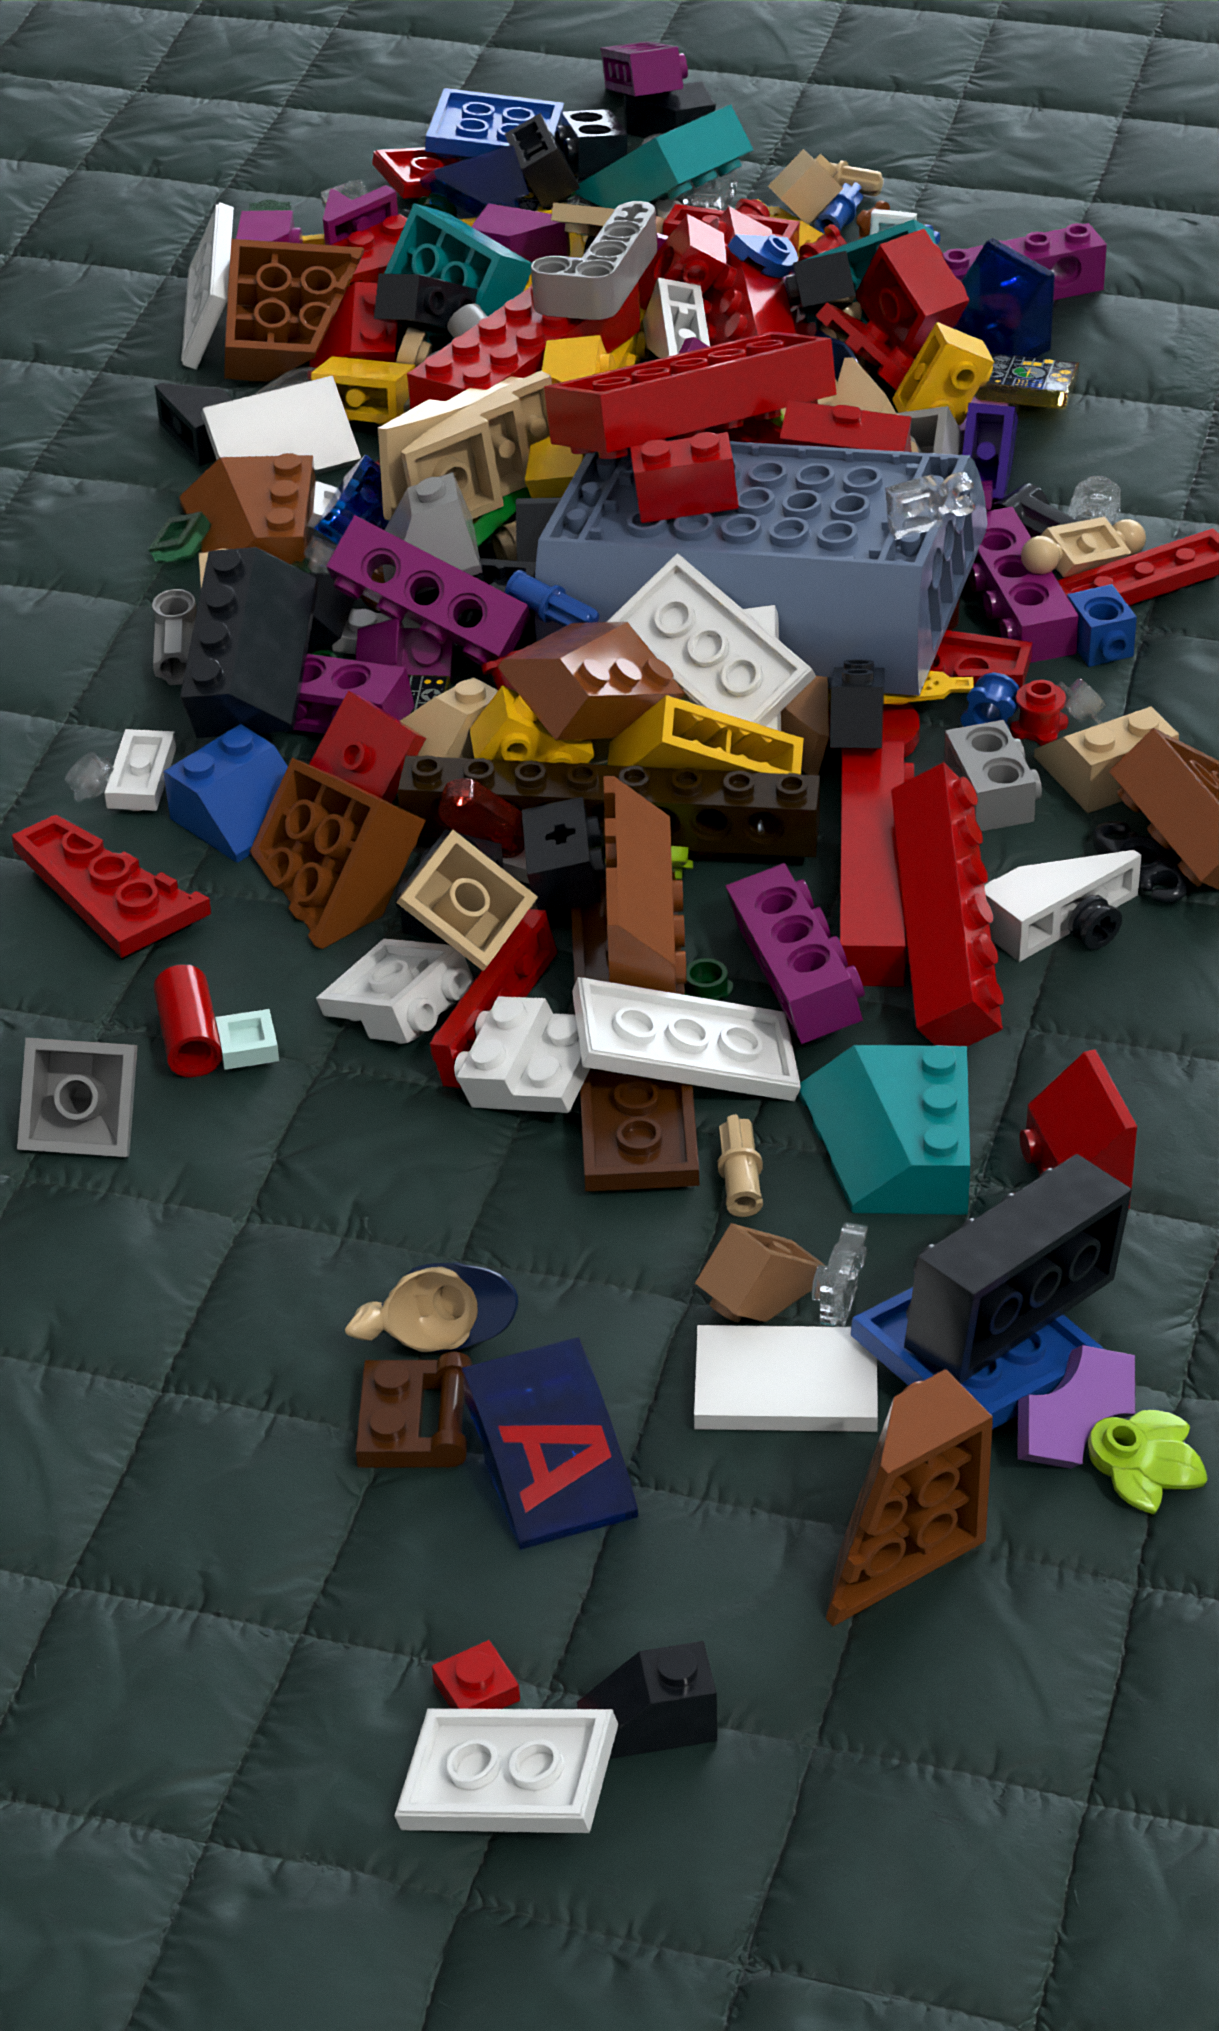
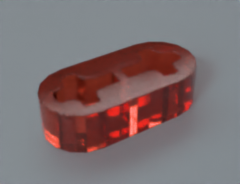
[439,778,525,859]

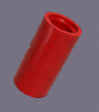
[154,965,222,1077]

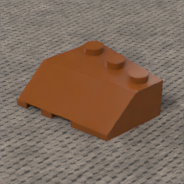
[224,239,364,382]
[179,453,316,573]
[498,622,685,741]
[1109,728,1219,890]
[250,757,426,949]
[603,776,687,993]
[826,1369,993,1626]

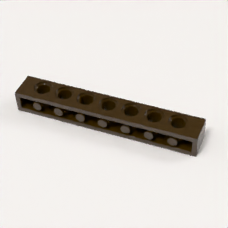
[398,755,820,857]

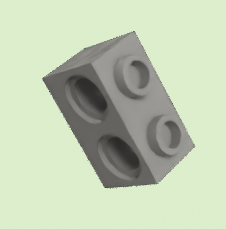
[944,720,1042,831]

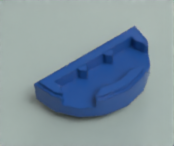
[728,234,798,278]

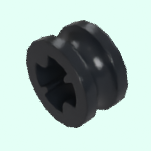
[1068,895,1122,950]

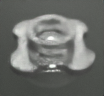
[1057,678,1107,725]
[65,752,114,802]

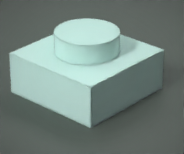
[215,1009,279,1070]

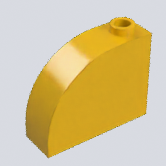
[607,695,804,775]

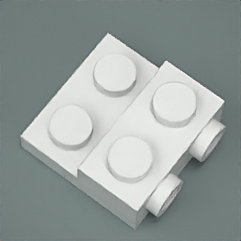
[316,939,474,1044]
[454,996,590,1113]

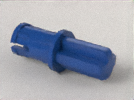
[814,182,864,234]
[505,570,599,627]

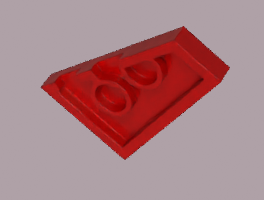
[816,302,915,391]

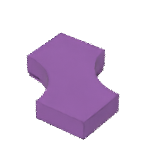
[1018,1345,1135,1469]

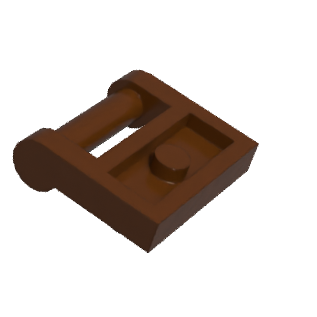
[356,1352,473,1468]

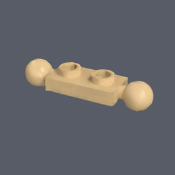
[1021,517,1146,577]

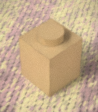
[768,149,843,225]

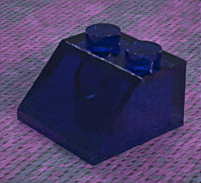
[419,145,529,215]
[953,238,1055,358]

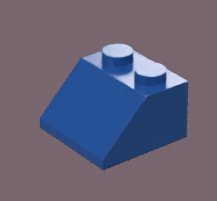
[163,724,288,863]

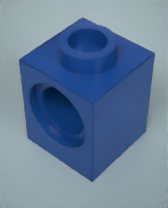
[1067,584,1137,667]

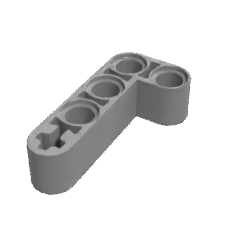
[531,201,657,320]

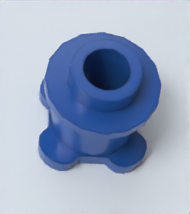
[960,672,1020,729]

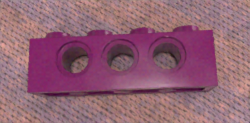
[600,41,688,96]
[943,223,1107,321]
[968,507,1078,663]
[326,515,531,666]
[294,654,414,734]
[725,863,865,1044]

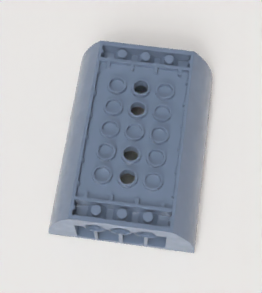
[534,438,988,696]

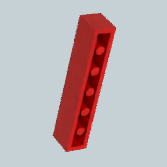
[840,742,914,987]
[891,762,1004,1047]

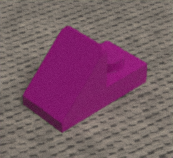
[323,185,398,245]
[356,618,455,682]

